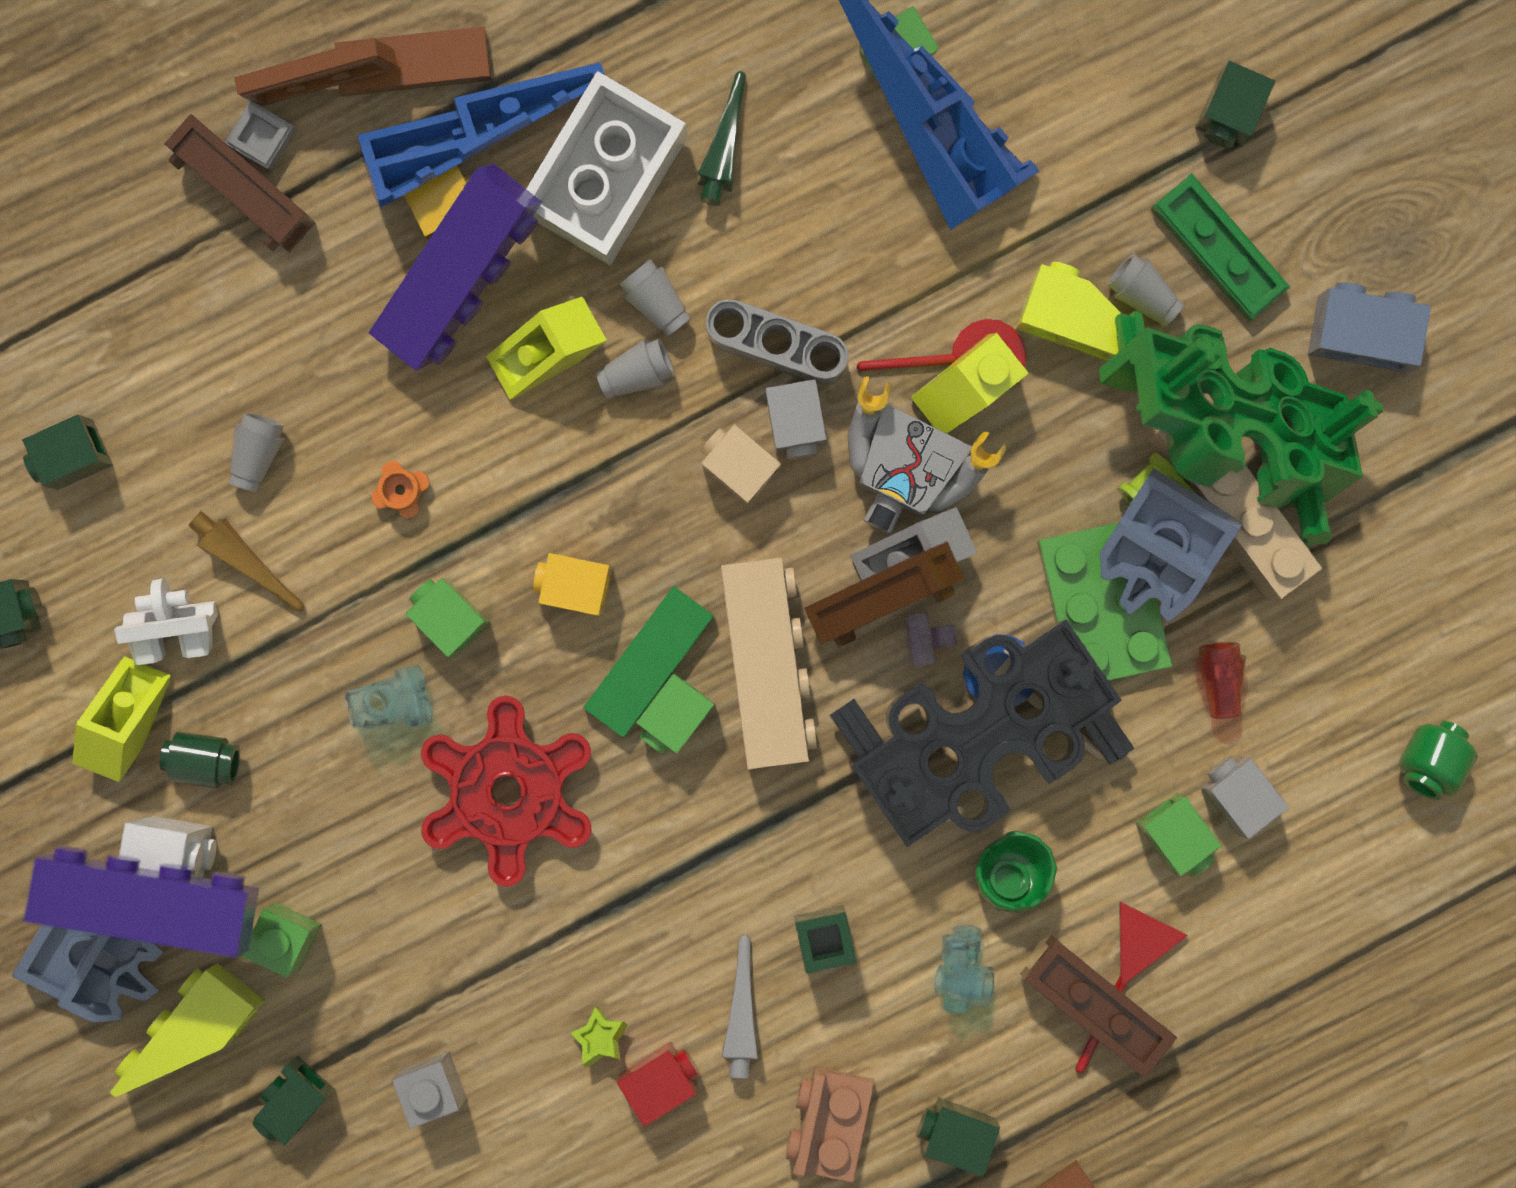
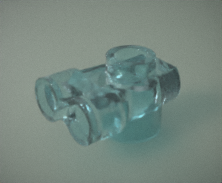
[345,665,432,730]
[934,925,994,1014]

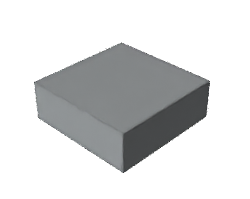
[225,101,297,172]

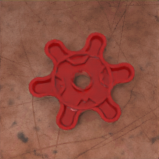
[421,695,592,887]

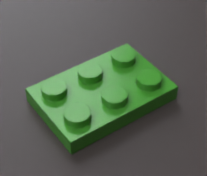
[1037,522,1172,681]

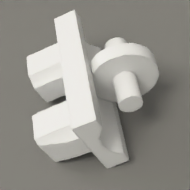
[114,578,218,665]

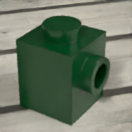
[0,579,43,649]

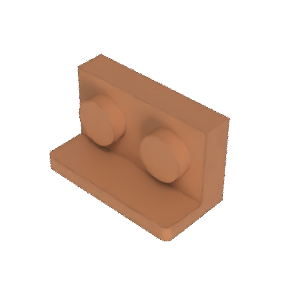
[785,1066,874,1183]

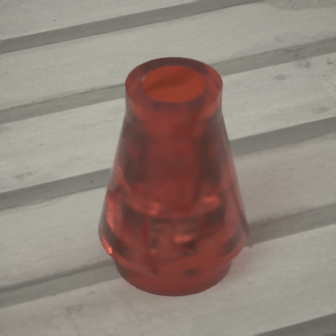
[1195,642,1246,719]

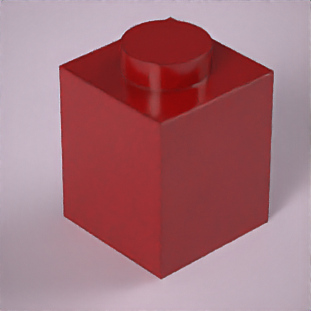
[617,1042,700,1127]

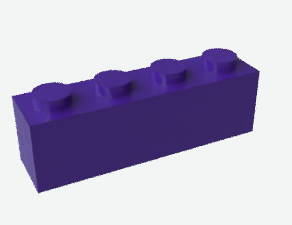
[369,164,542,371]
[24,846,259,957]

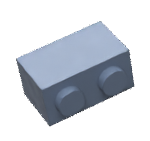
[1308,283,1431,373]

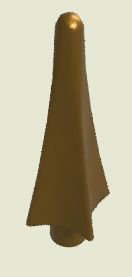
[188,511,304,612]

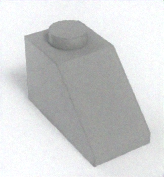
[850,507,977,580]

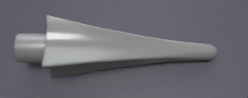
[722,935,758,1078]

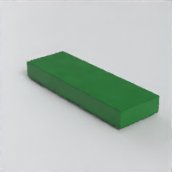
[1151,173,1290,322]
[583,585,714,738]

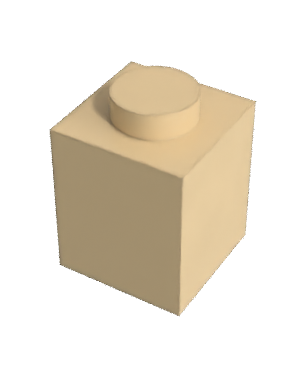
[701,424,781,506]

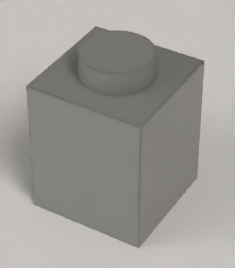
[765,379,826,460]
[1201,756,1289,839]
[392,1051,467,1129]

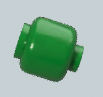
[1399,721,1478,800]

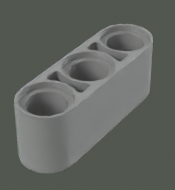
[706,299,848,385]

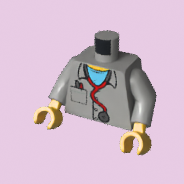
[847,376,1006,534]

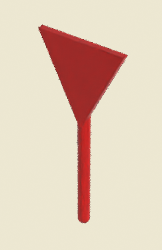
[1075,901,1188,1074]

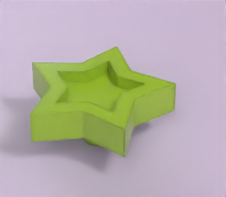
[570,1007,628,1068]

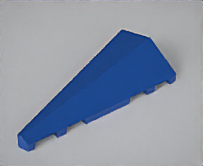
[839,0,1039,230]
[358,62,605,208]

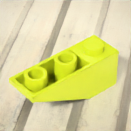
[110,963,265,1098]

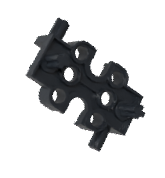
[829,619,1135,847]

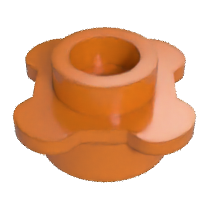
[371,461,430,519]

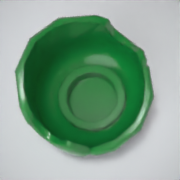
[975,831,1057,914]

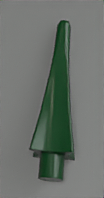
[697,71,746,206]

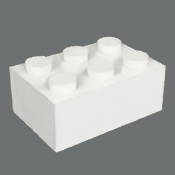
[526,71,688,266]

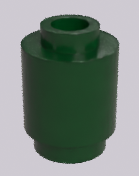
[160,731,240,789]

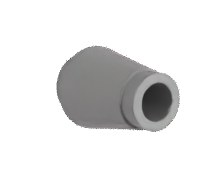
[1107,254,1184,327]
[619,259,691,337]
[596,339,675,399]
[229,413,285,491]

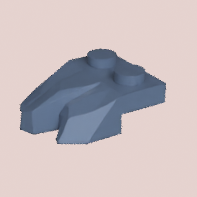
[1100,468,1243,622]
[12,925,163,1023]

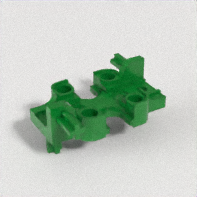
[1099,311,1384,547]

